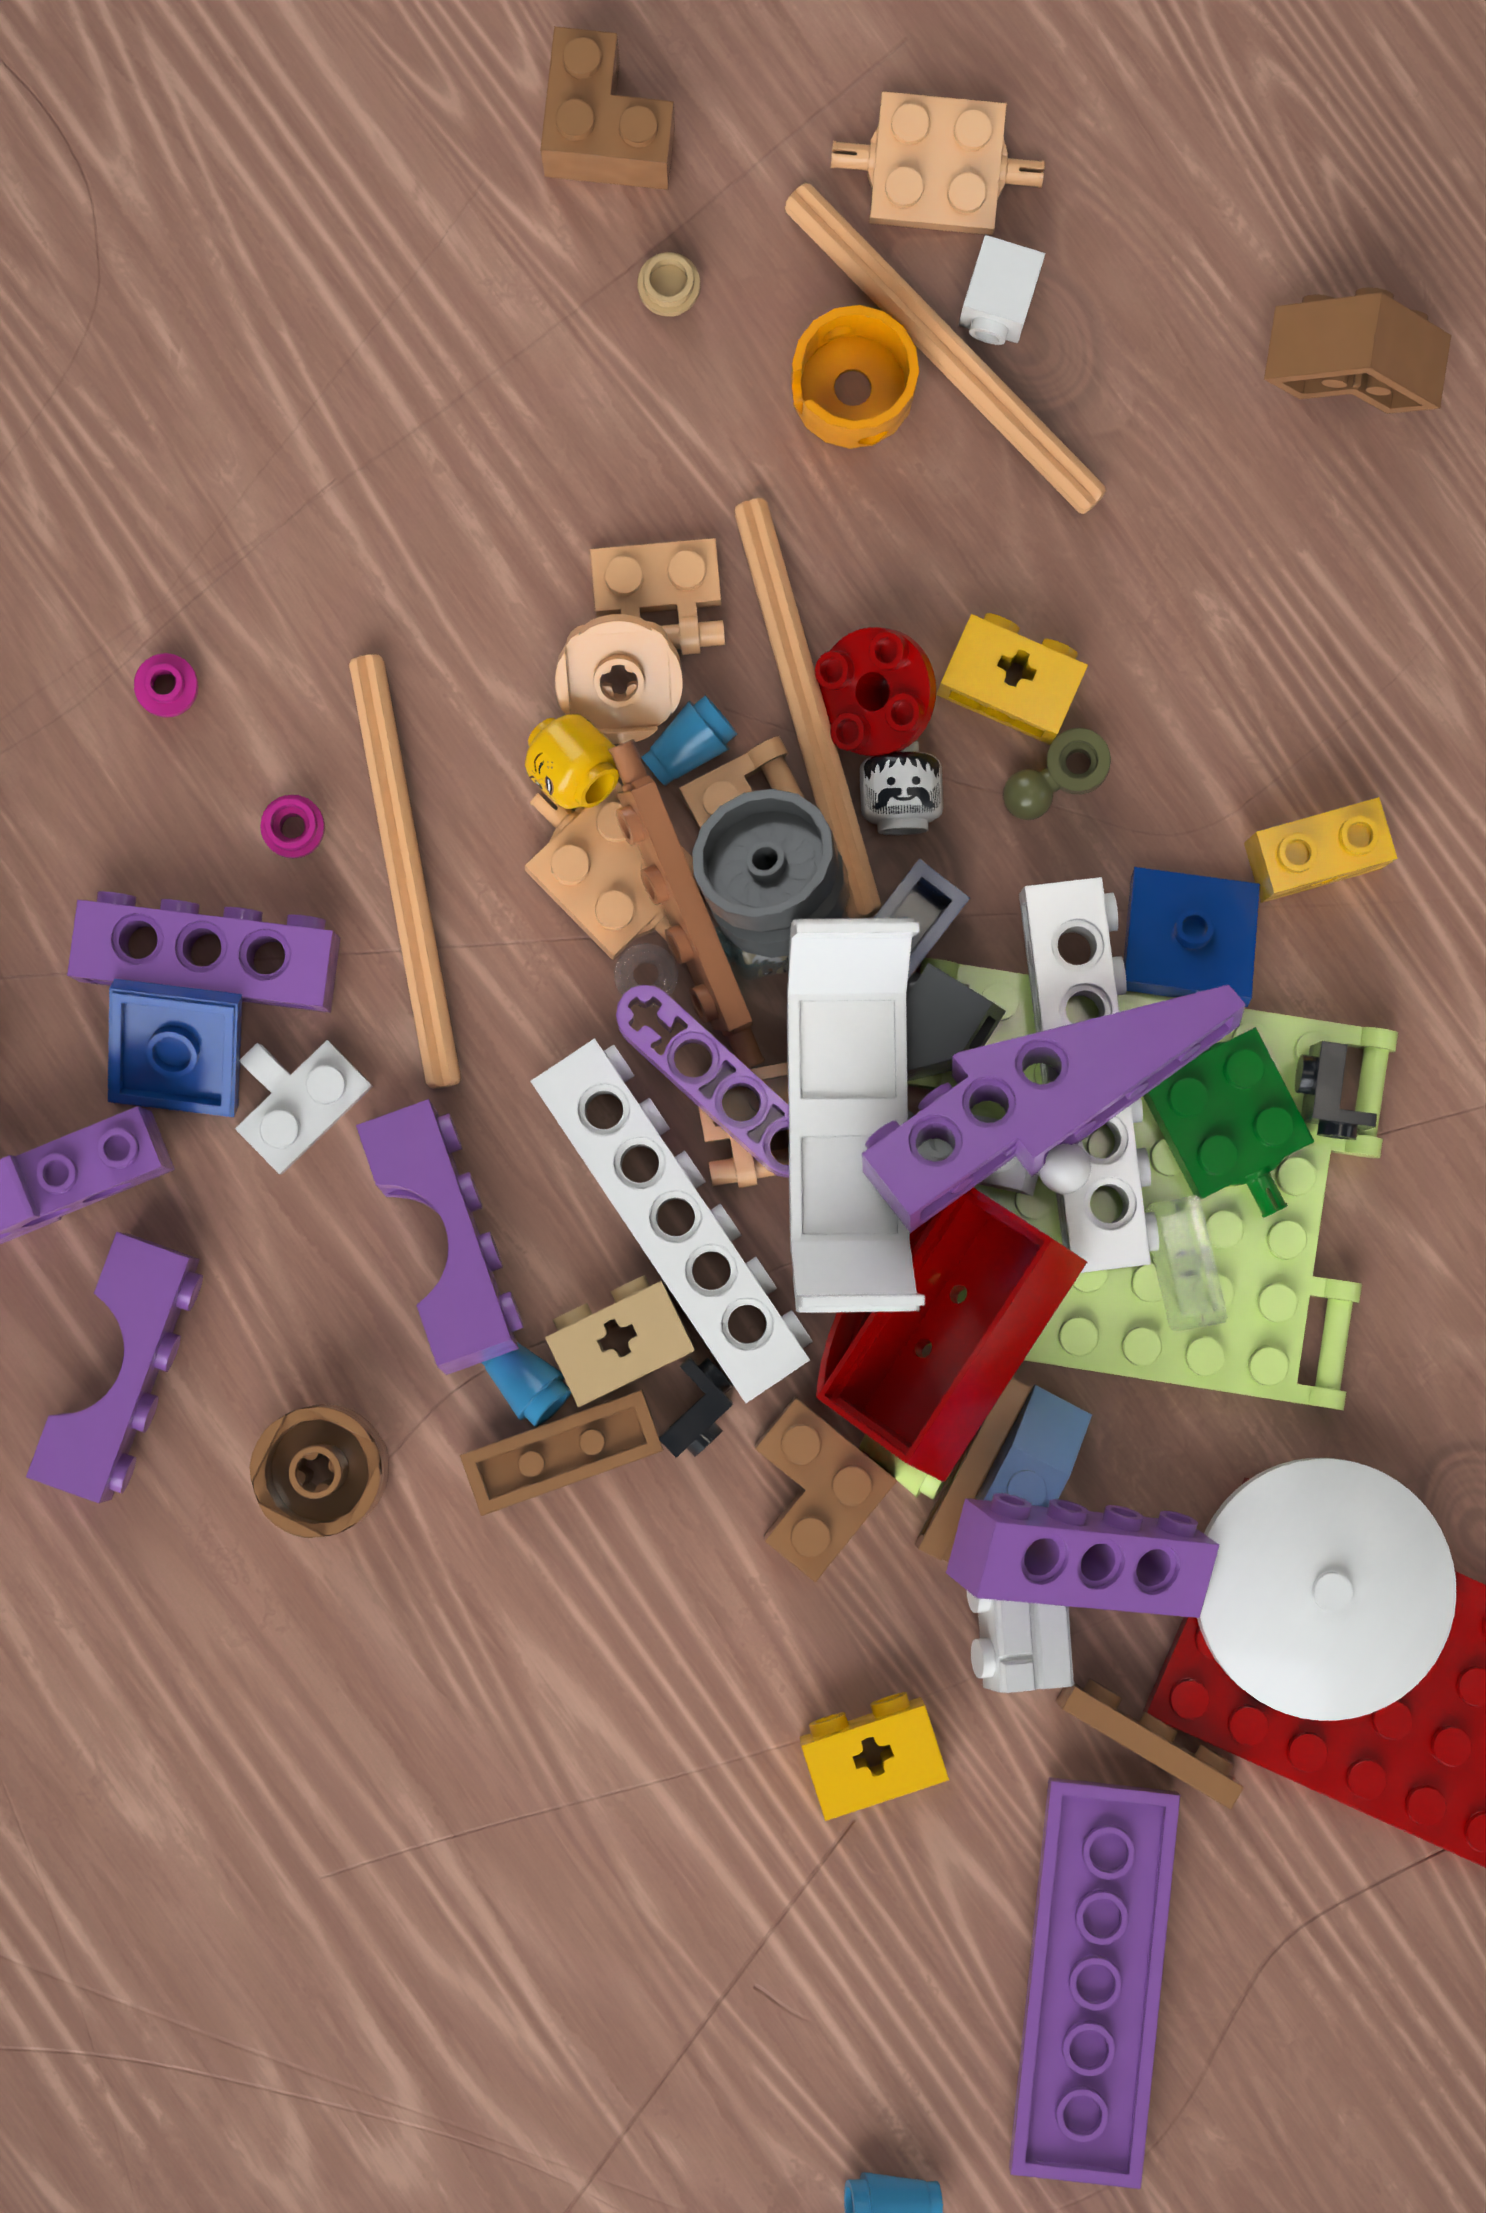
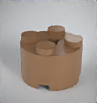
[249,1404,389,1538]

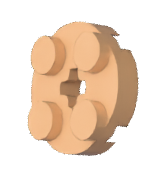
[555,614,683,744]

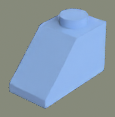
[975,1384,1092,1507]

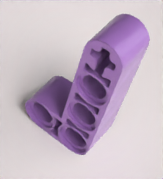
[616,985,789,1178]

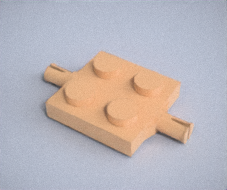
[831,91,1045,235]
[525,782,696,960]

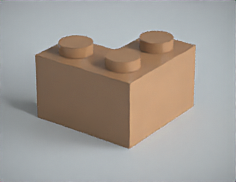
[540,26,675,190]
[1264,287,1451,414]
[754,1396,897,1583]

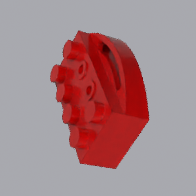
[816,1188,1088,1482]

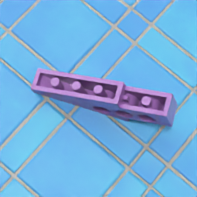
[862,985,1246,1233]
[0,1106,175,1244]

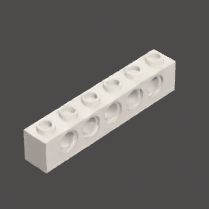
[1019,877,1159,1273]
[531,1038,813,1403]

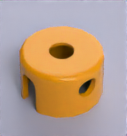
[791,305,919,449]

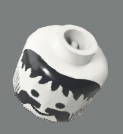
[860,741,943,835]

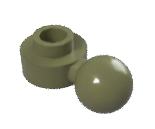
[1003,728,1111,820]

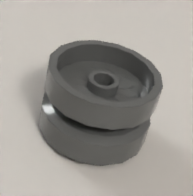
[692,789,850,958]

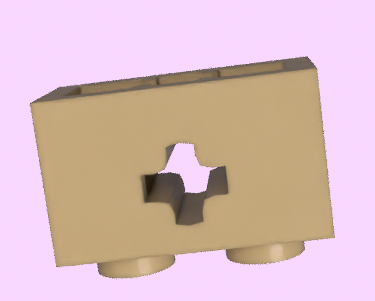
[545,1275,696,1408]

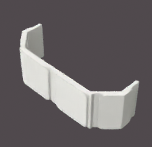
[787,918,925,1313]

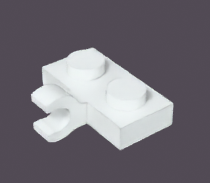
[235,1040,373,1175]

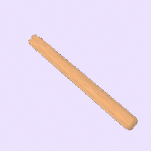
[785,183,1106,514]
[735,498,881,919]
[349,654,461,1089]

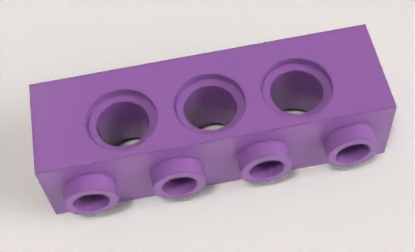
[67,891,340,1013]
[946,1493,1219,1618]

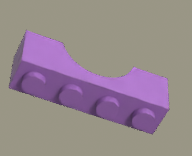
[356,1099,524,1375]
[26,1232,203,1503]

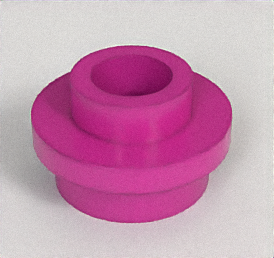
[134,653,199,718]
[260,794,325,859]

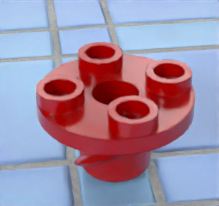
[815,627,936,756]

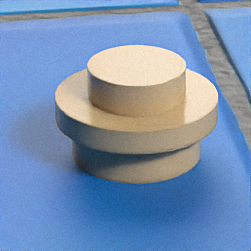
[637,252,700,317]

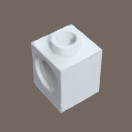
[958,235,1046,345]

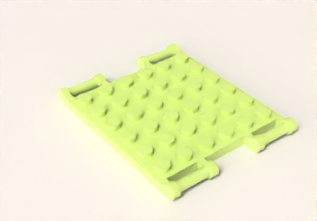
[907,958,1398,1411]

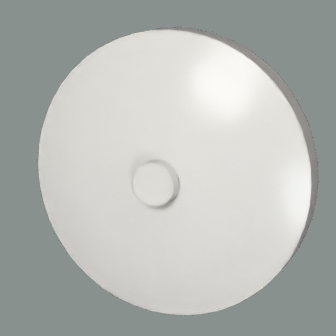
[1197,1458,1456,1721]

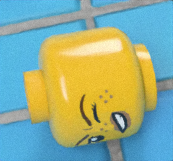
[525,714,619,809]

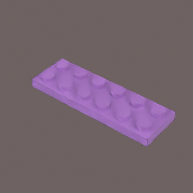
[1009,1777,1180,2189]

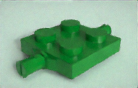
[1143,1027,1315,1218]

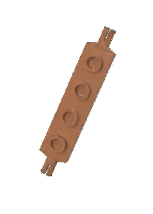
[608,739,765,1068]

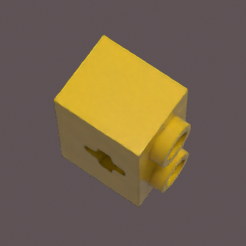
[936,613,1088,745]
[1244,797,1398,903]
[800,1692,949,1821]

